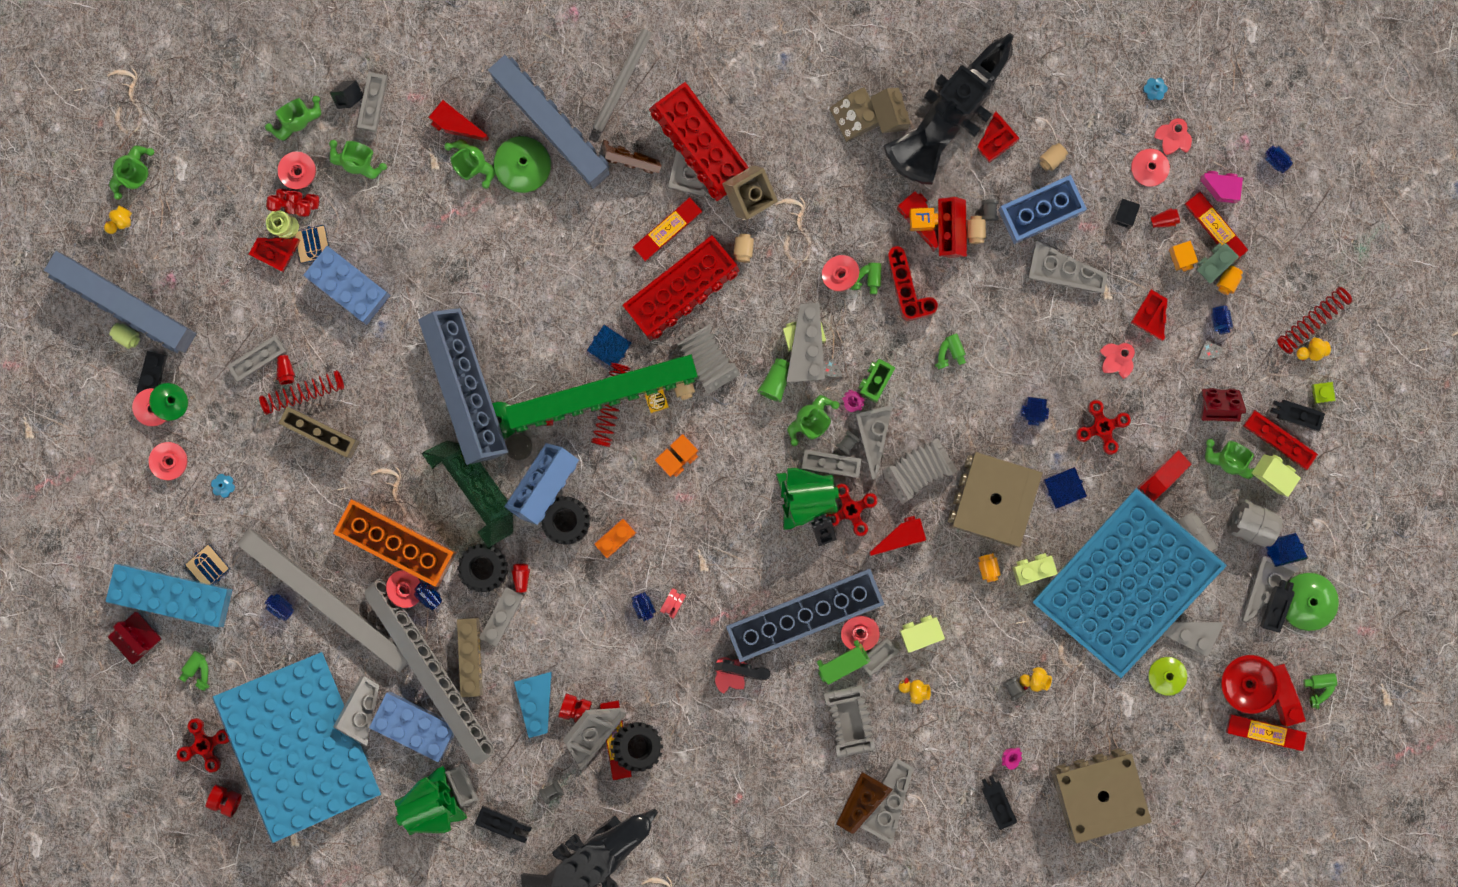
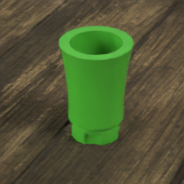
[757,358,790,402]

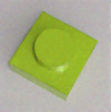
[1312,382,1336,404]

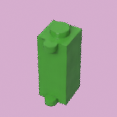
[817,640,871,685]

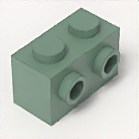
[1196,243,1239,284]

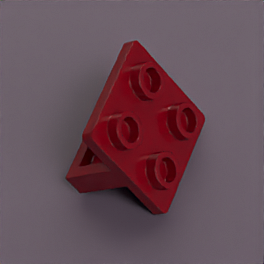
[1201,388,1246,422]
[108,612,162,664]

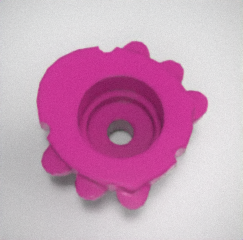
[842,390,865,412]
[1002,747,1022,770]

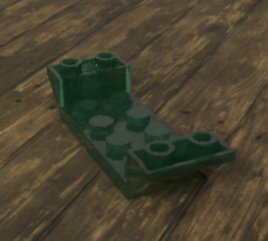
[422,440,513,548]

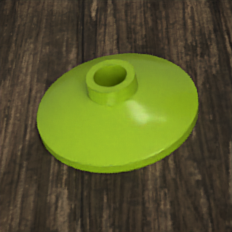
[1148,657,1187,696]

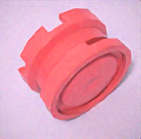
[660,588,686,619]

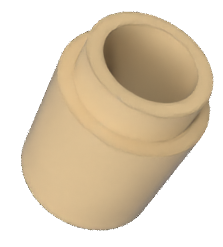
[1039,143,1068,171]
[967,216,986,244]
[733,234,754,263]
[674,383,695,400]

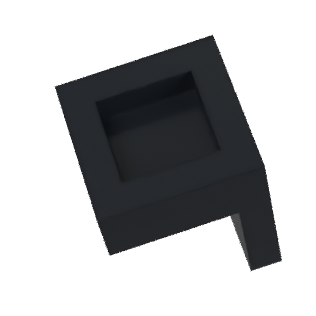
[329,80,363,109]
[1112,198,1140,229]

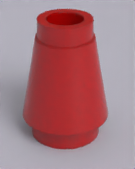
[1151,208,1180,228]
[276,355,296,385]
[511,563,530,592]

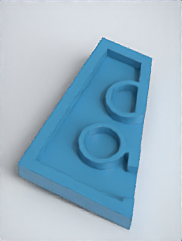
[514,672,552,738]

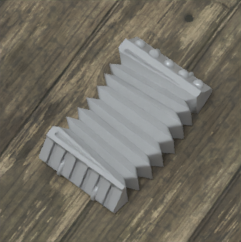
[674,320,740,394]
[882,438,957,504]
[824,685,875,758]

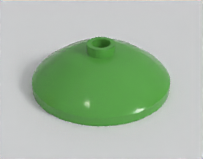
[494,136,551,193]
[1285,573,1339,631]

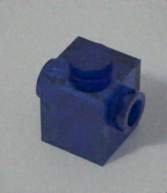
[1020,397,1049,426]

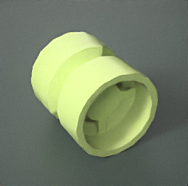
[266,210,299,239]

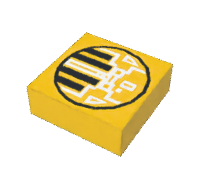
[645,389,669,413]

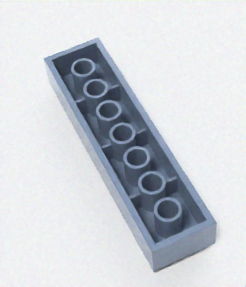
[488,55,610,189]
[44,251,197,353]
[418,308,508,465]
[726,569,885,662]

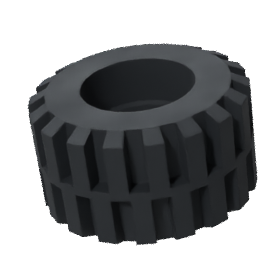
[541,496,590,545]
[457,544,508,592]
[611,722,663,772]

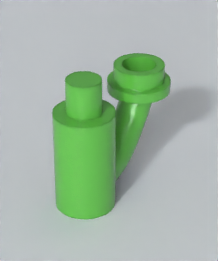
[849,263,881,295]
[935,333,966,370]
[179,651,210,691]
[1303,673,1337,709]

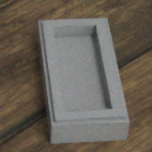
[862,637,900,677]
[445,764,479,808]

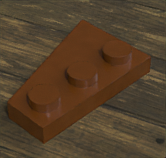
[601,139,661,174]
[836,772,893,834]

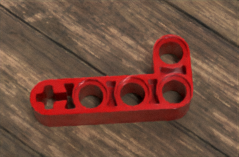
[887,246,938,321]

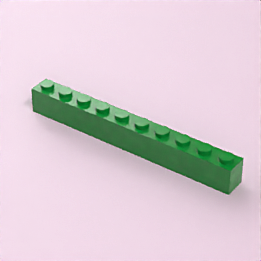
[505,354,699,433]

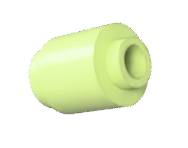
[109,323,140,349]

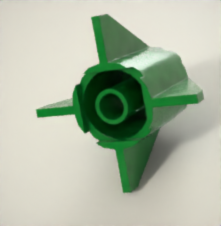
[776,468,839,530]
[394,766,467,835]

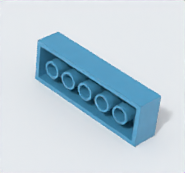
[106,564,233,627]

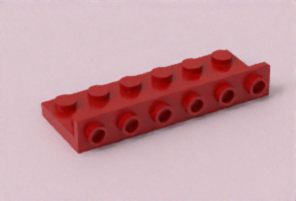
[649,82,749,201]
[622,235,740,341]

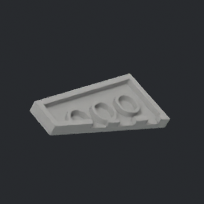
[1028,241,1108,294]

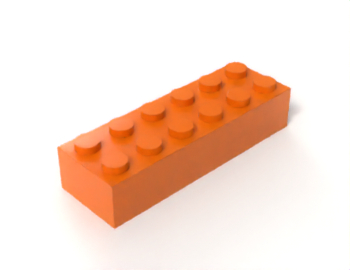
[333,499,457,587]

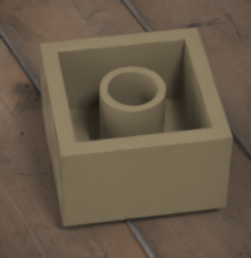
[722,165,778,220]

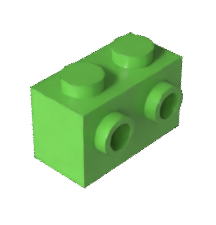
[858,359,896,403]

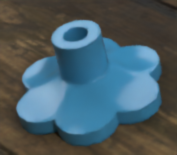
[1143,78,1168,100]
[211,474,235,498]

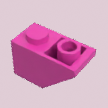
[1200,171,1243,204]

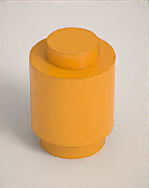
[1217,265,1243,295]
[978,553,1001,583]

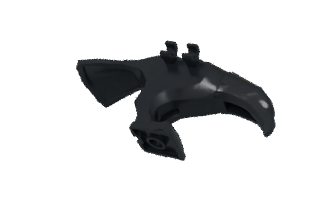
[883,33,1014,185]
[521,808,658,887]

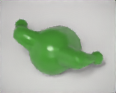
[265,96,321,141]
[444,139,495,189]
[329,140,387,179]
[109,145,154,200]
[787,395,839,446]
[1205,439,1255,479]

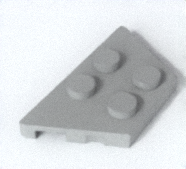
[563,708,627,770]

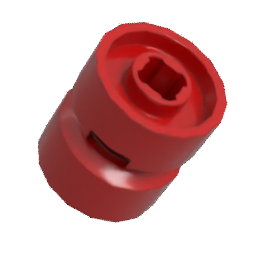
[558,693,592,723]
[206,784,242,818]

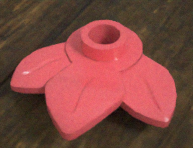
[1154,118,1192,155]
[1100,343,1135,379]
[715,657,746,693]

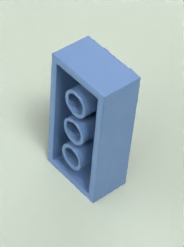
[998,175,1087,244]
[303,246,391,325]
[504,443,579,525]
[369,692,454,762]

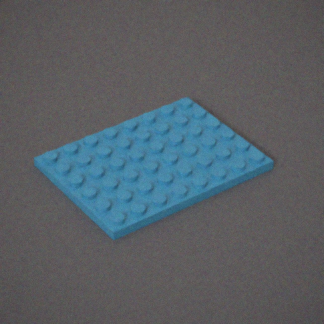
[1033,487,1227,678]
[212,652,381,843]

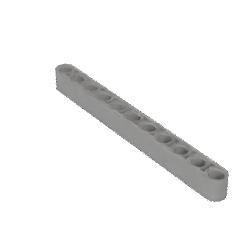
[237,528,408,672]
[365,579,494,765]

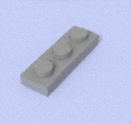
[357,72,388,132]
[227,335,287,383]
[801,450,862,478]
[479,587,524,647]

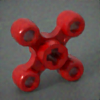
[266,189,320,217]
[1075,400,1131,455]
[826,483,878,537]
[176,718,230,773]

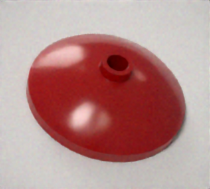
[1221,655,1281,714]

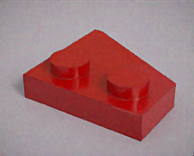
[977,111,1019,163]
[248,238,301,273]
[1130,289,1168,341]

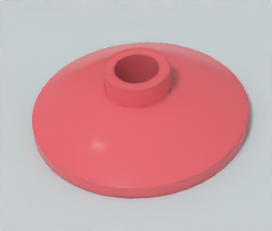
[1131,149,1170,187]
[278,152,316,190]
[822,255,859,291]
[132,388,171,426]
[149,442,187,480]
[386,570,423,608]
[841,615,880,651]

